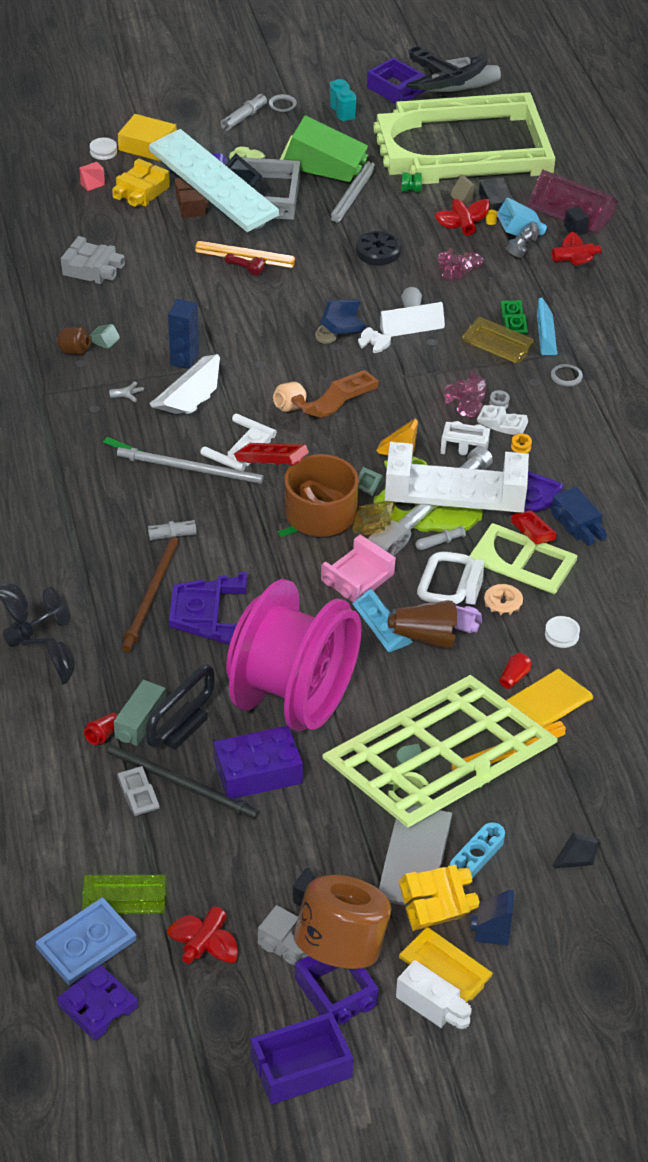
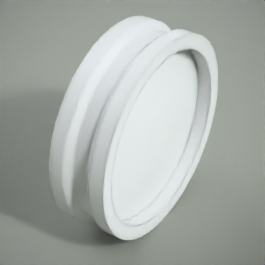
[90,138,117,160]
[545,616,580,648]

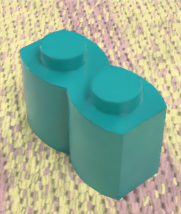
[329,79,356,121]

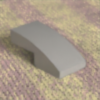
[117,766,160,816]

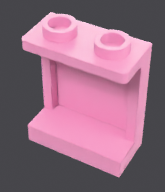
[321,534,395,602]

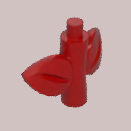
[434,199,489,236]
[551,231,601,265]
[167,906,238,964]

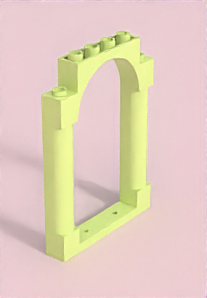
[374,93,555,184]

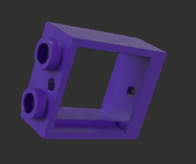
[367,57,426,104]
[295,956,379,1025]

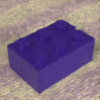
[213,725,303,799]
[250,1012,353,1105]

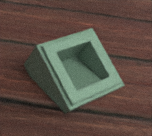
[89,324,120,348]
[358,467,386,496]

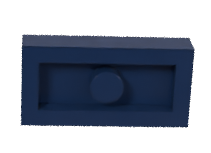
[320,299,366,334]

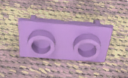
[455,606,482,634]

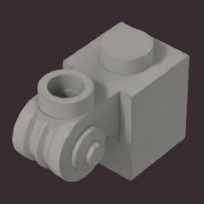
[258,905,308,965]

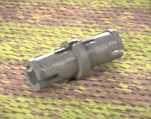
[148,520,196,541]

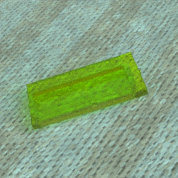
[82,875,166,914]

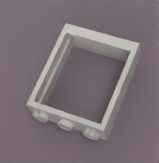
[242,157,300,220]

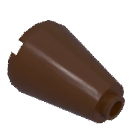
[387,600,457,649]

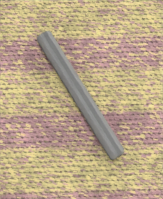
[331,161,375,223]

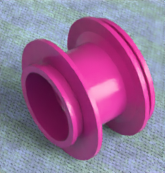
[226,579,361,731]

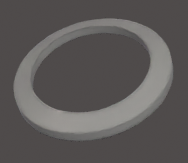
[269,94,297,112]
[551,364,583,386]

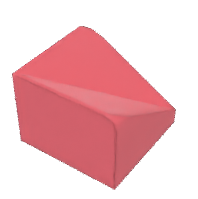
[80,162,105,191]

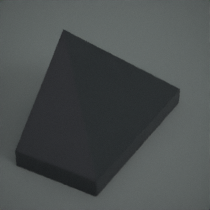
[225,153,263,188]

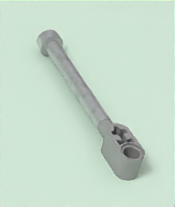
[368,446,493,556]

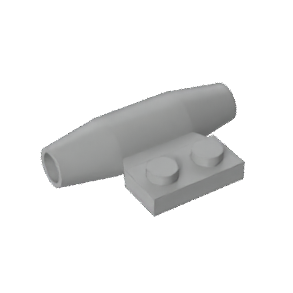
[428,57,501,92]

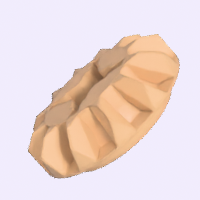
[484,584,523,616]

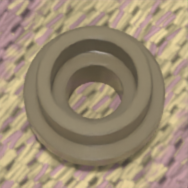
[315,325,337,344]

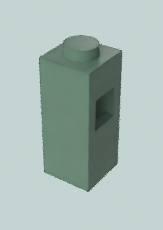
[114,680,166,746]

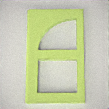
[469,523,577,594]

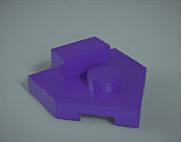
[524,471,564,512]

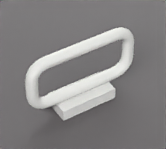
[417,552,484,605]

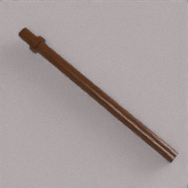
[121,537,179,653]

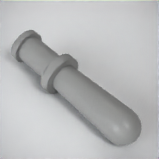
[415,526,466,550]

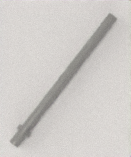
[117,447,264,484]

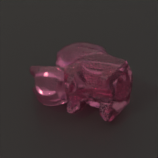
[438,248,484,280]
[444,371,487,417]

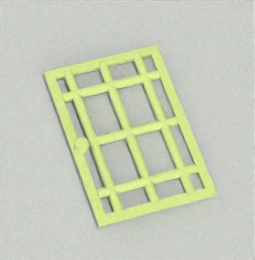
[323,675,557,828]

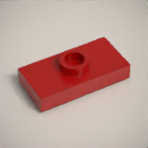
[511,510,556,544]

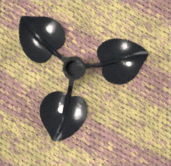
[0,584,74,685]

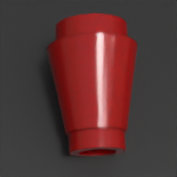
[499,652,532,689]
[84,713,118,745]

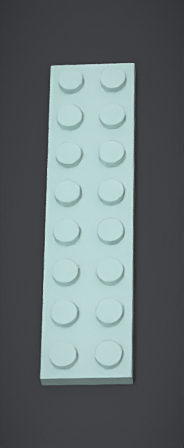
[149,129,279,232]

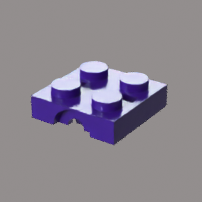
[57,965,138,1041]

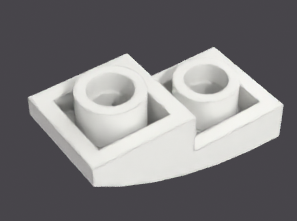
[477,405,528,435]

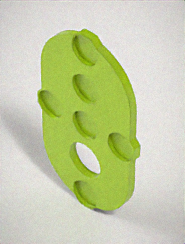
[374,489,483,532]

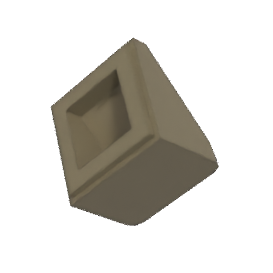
[451,175,474,204]

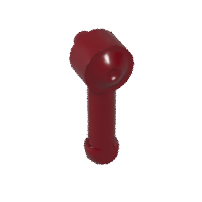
[225,253,265,276]

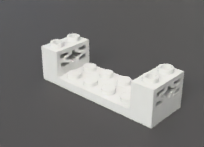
[385,442,529,513]

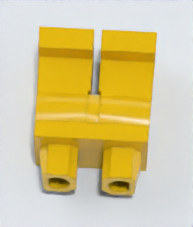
[112,158,170,207]
[398,865,480,931]

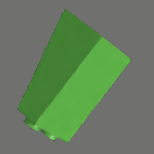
[283,115,368,182]

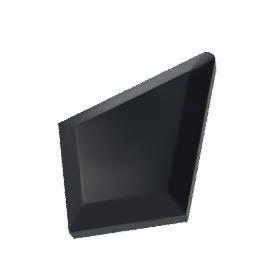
[552,832,599,868]

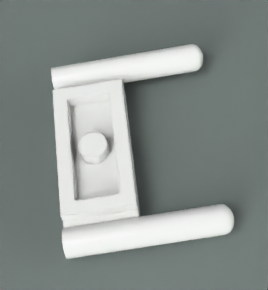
[200,414,277,471]

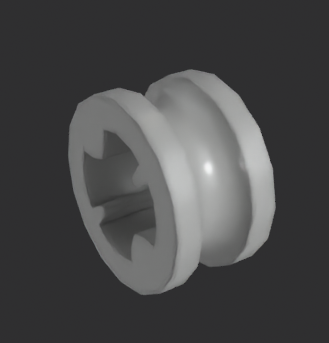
[489,390,510,409]

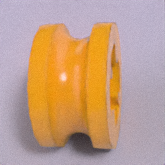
[511,433,532,453]

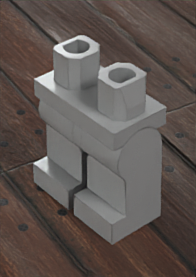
[61,236,125,284]

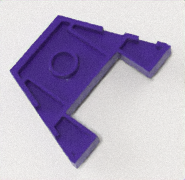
[169,572,247,645]

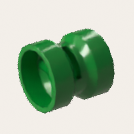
[401,172,422,193]

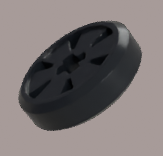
[356,231,401,265]

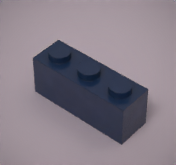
[168,299,199,369]

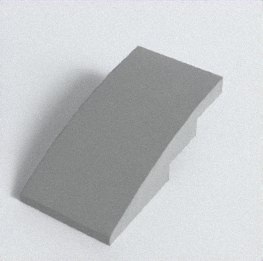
[379,805,452,906]

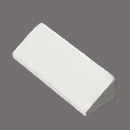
[380,302,445,337]

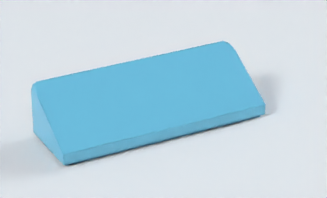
[537,298,557,355]
[352,588,413,652]

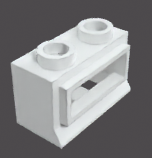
[441,421,490,455]

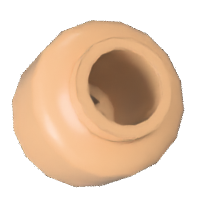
[273,382,306,412]

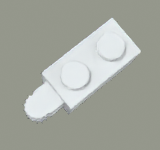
[396,960,472,1029]

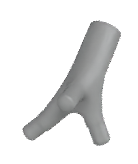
[109,381,144,402]

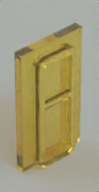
[462,317,534,364]
[353,501,395,535]

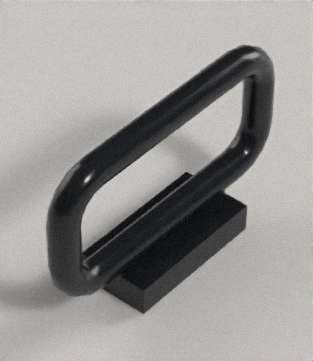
[146,664,215,750]

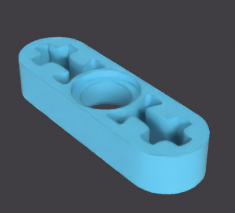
[450,823,505,878]

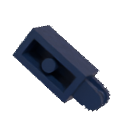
[551,487,607,546]

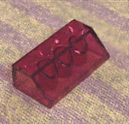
[527,169,619,234]

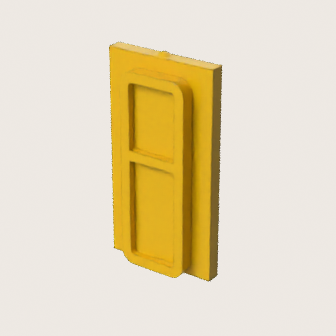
[399,927,493,1003]

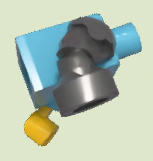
[486,198,547,258]

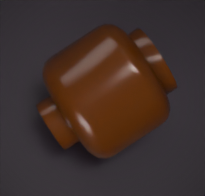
[57,327,91,355]

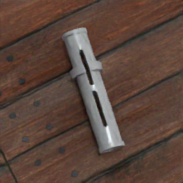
[220,94,267,131]

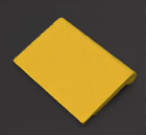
[506,669,593,727]

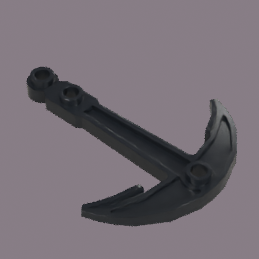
[406,46,488,90]

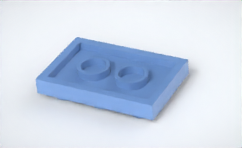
[36,897,136,986]

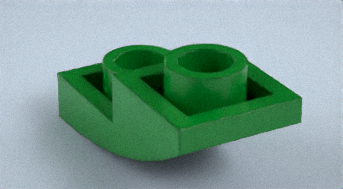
[500,300,528,335]

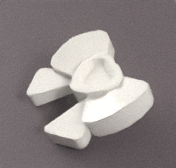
[358,327,391,353]

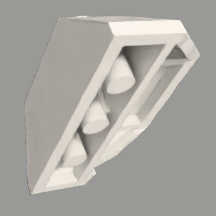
[150,354,220,414]

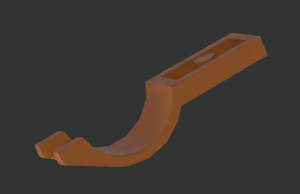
[291,370,379,418]

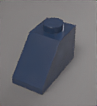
[471,890,514,945]

